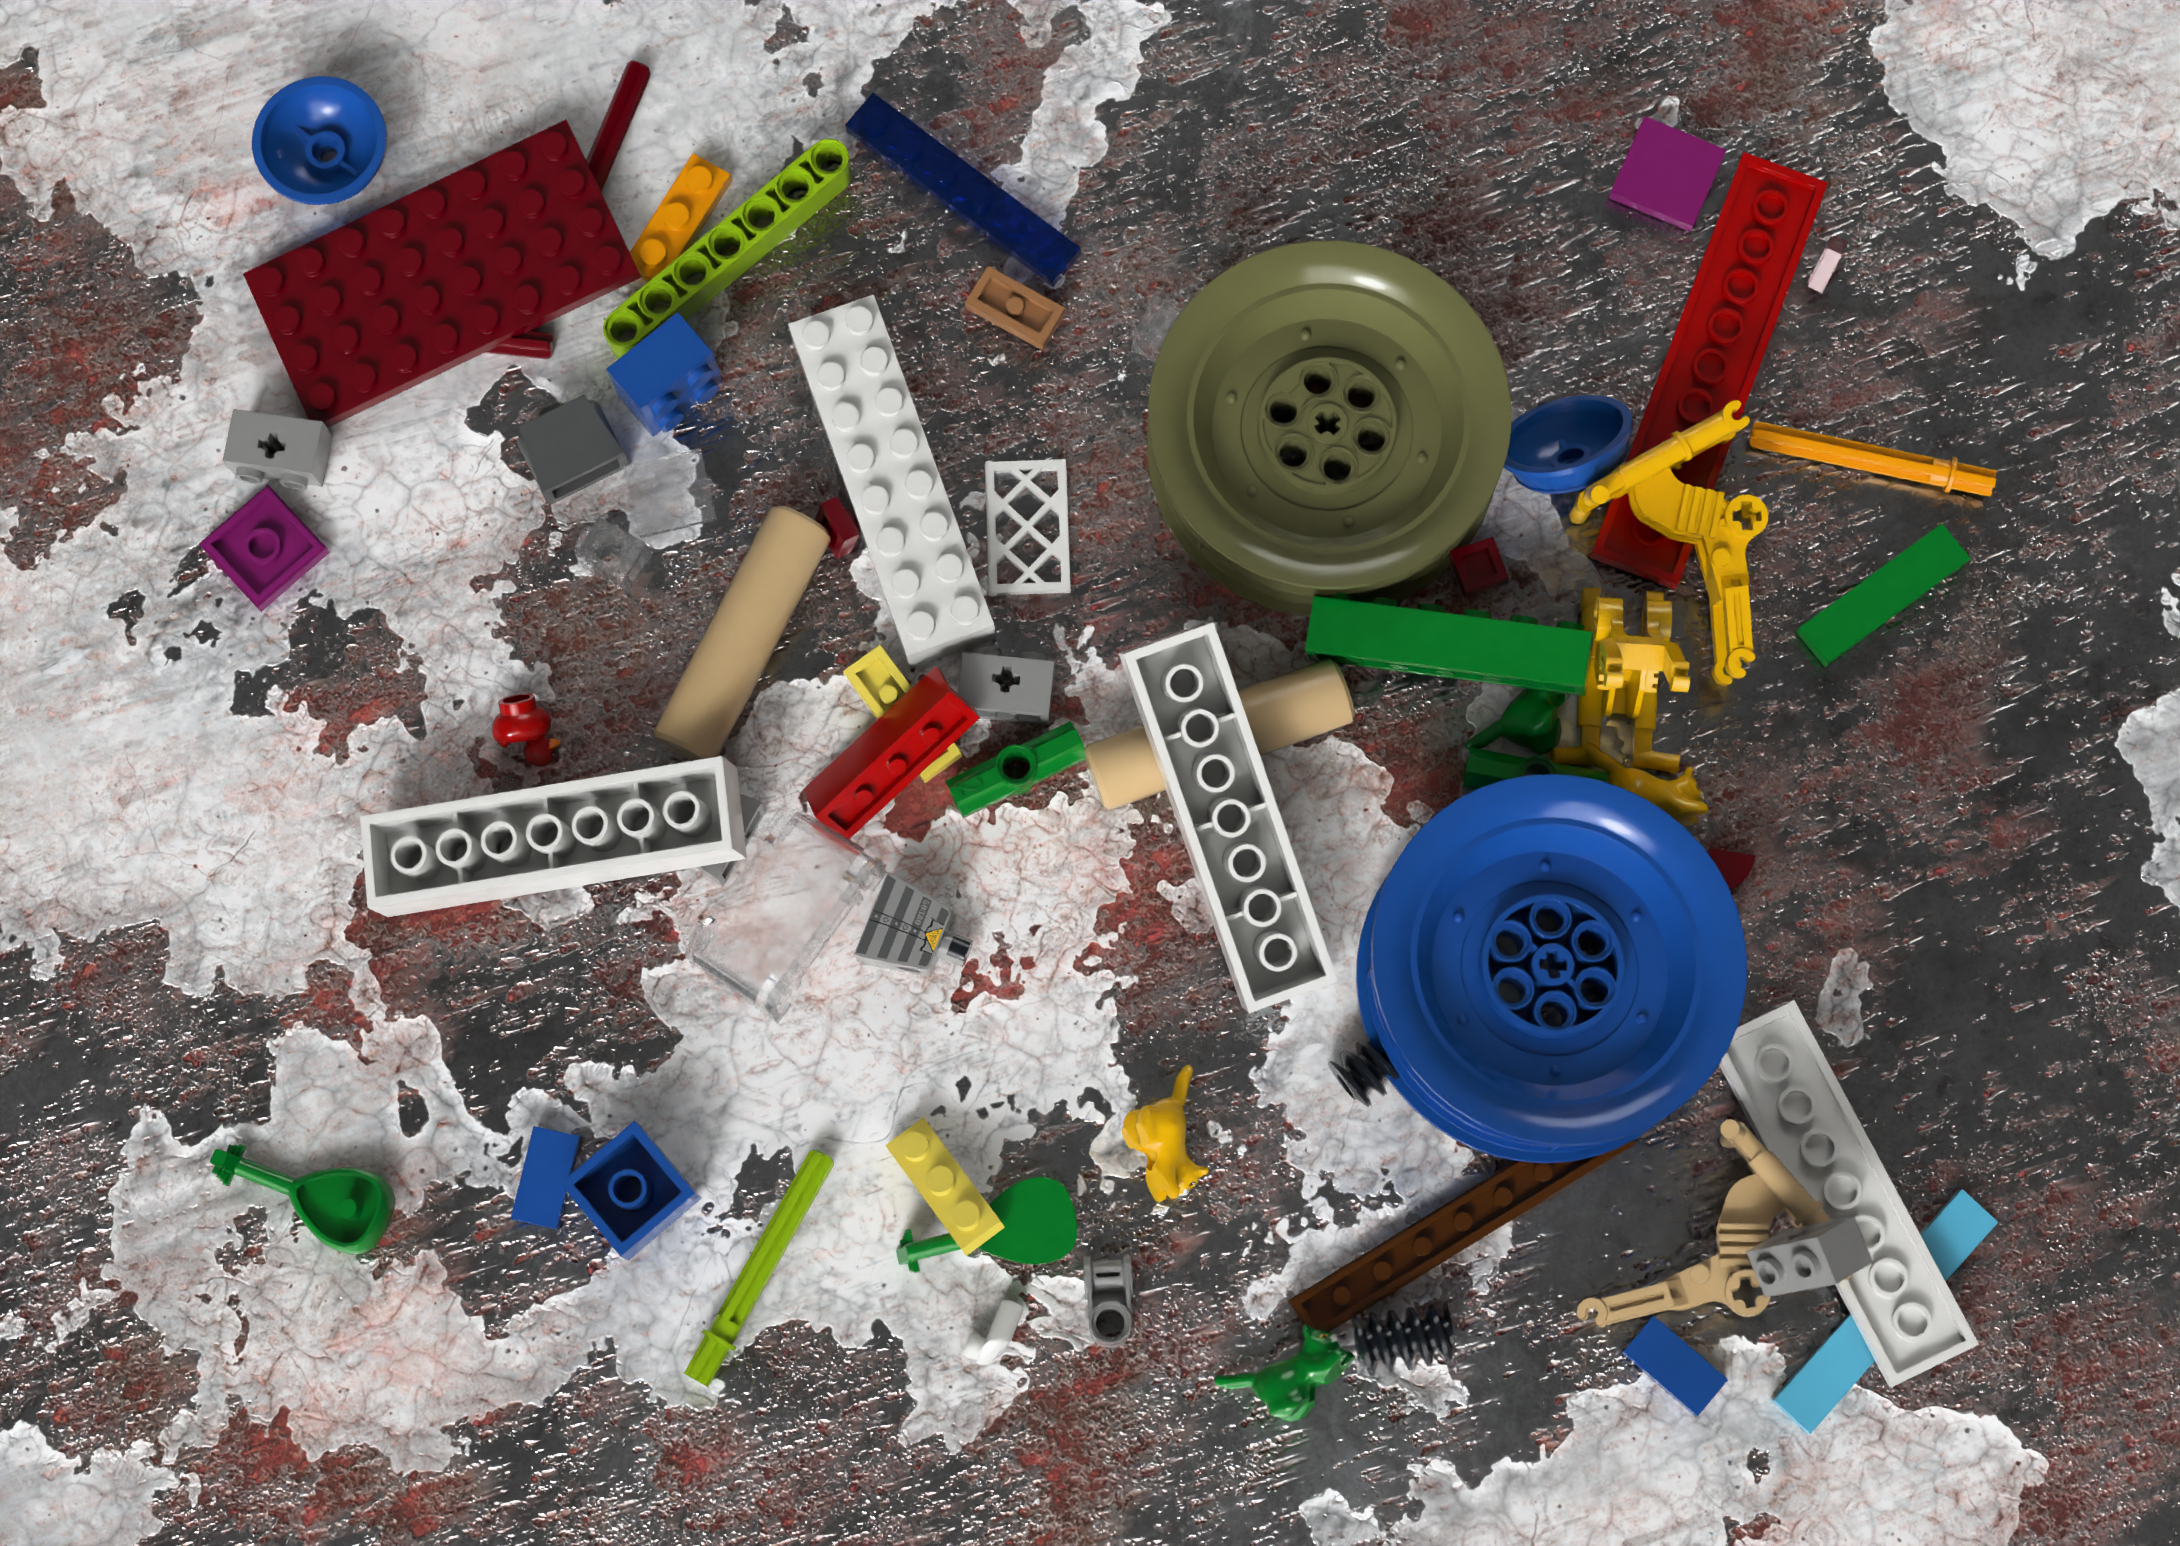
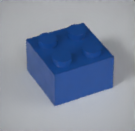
[606,312,723,437]
[560,1120,702,1261]

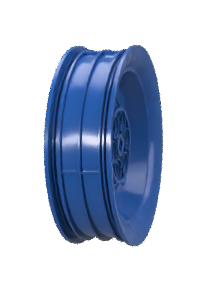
[1356,774,1747,1163]

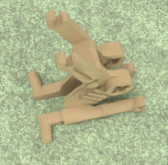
[1577,1119,1853,1328]

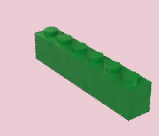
[1305,592,1593,696]

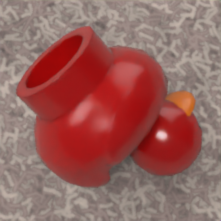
[492,693,561,767]

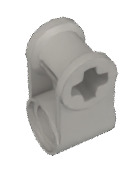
[1083,1254,1133,1349]

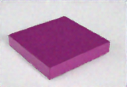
[1608,116,1727,232]
[199,485,330,612]

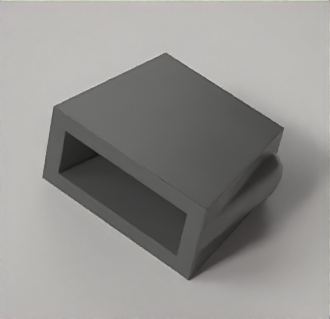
[517,394,630,506]

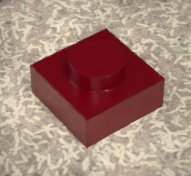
[815,496,860,560]
[1449,537,1509,597]

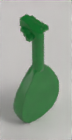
[210,1144,395,1255]
[896,1177,1077,1273]

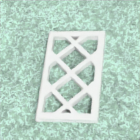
[985,459,1071,597]

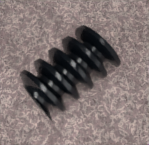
[1328,1032,1399,1107]
[1351,1301,1455,1376]

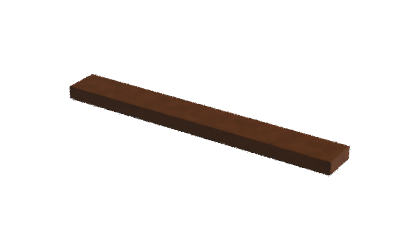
[1288,1140,1636,1333]

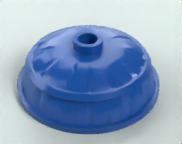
[252,76,387,205]
[1504,395,1634,494]

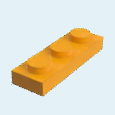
[630,153,733,282]

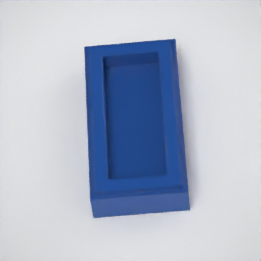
[510,1126,582,1230]
[1621,1315,1728,1417]

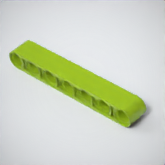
[603,138,852,359]

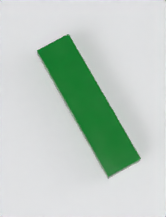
[1796,523,1971,667]

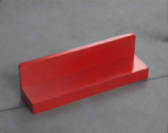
[804,667,980,842]

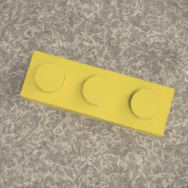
[843,645,962,783]
[885,1117,1005,1256]

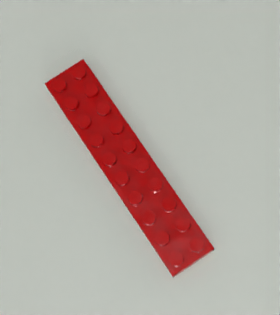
[1589,152,1828,590]

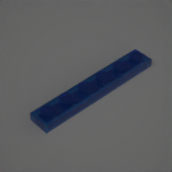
[845,92,1081,287]

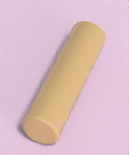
[653,505,831,761]
[1084,658,1355,810]

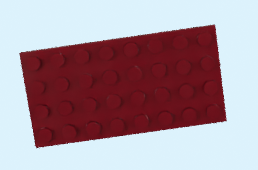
[243,119,642,428]

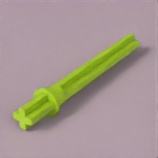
[684,1149,834,1387]

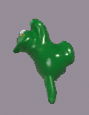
[1464,688,1571,755]
[1214,1324,1355,1421]

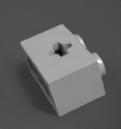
[222,409,333,490]
[958,647,1055,725]
[1747,1216,1873,1298]

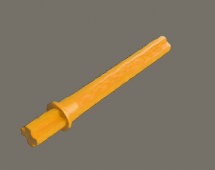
[1749,421,1997,497]

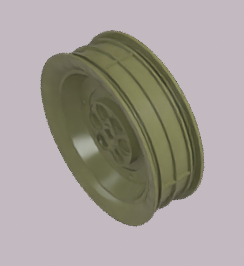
[1147,240,1512,617]

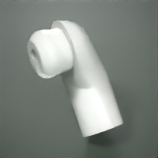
[963,1300,1023,1365]

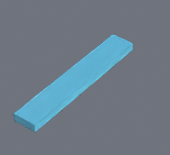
[1771,1189,1998,1434]

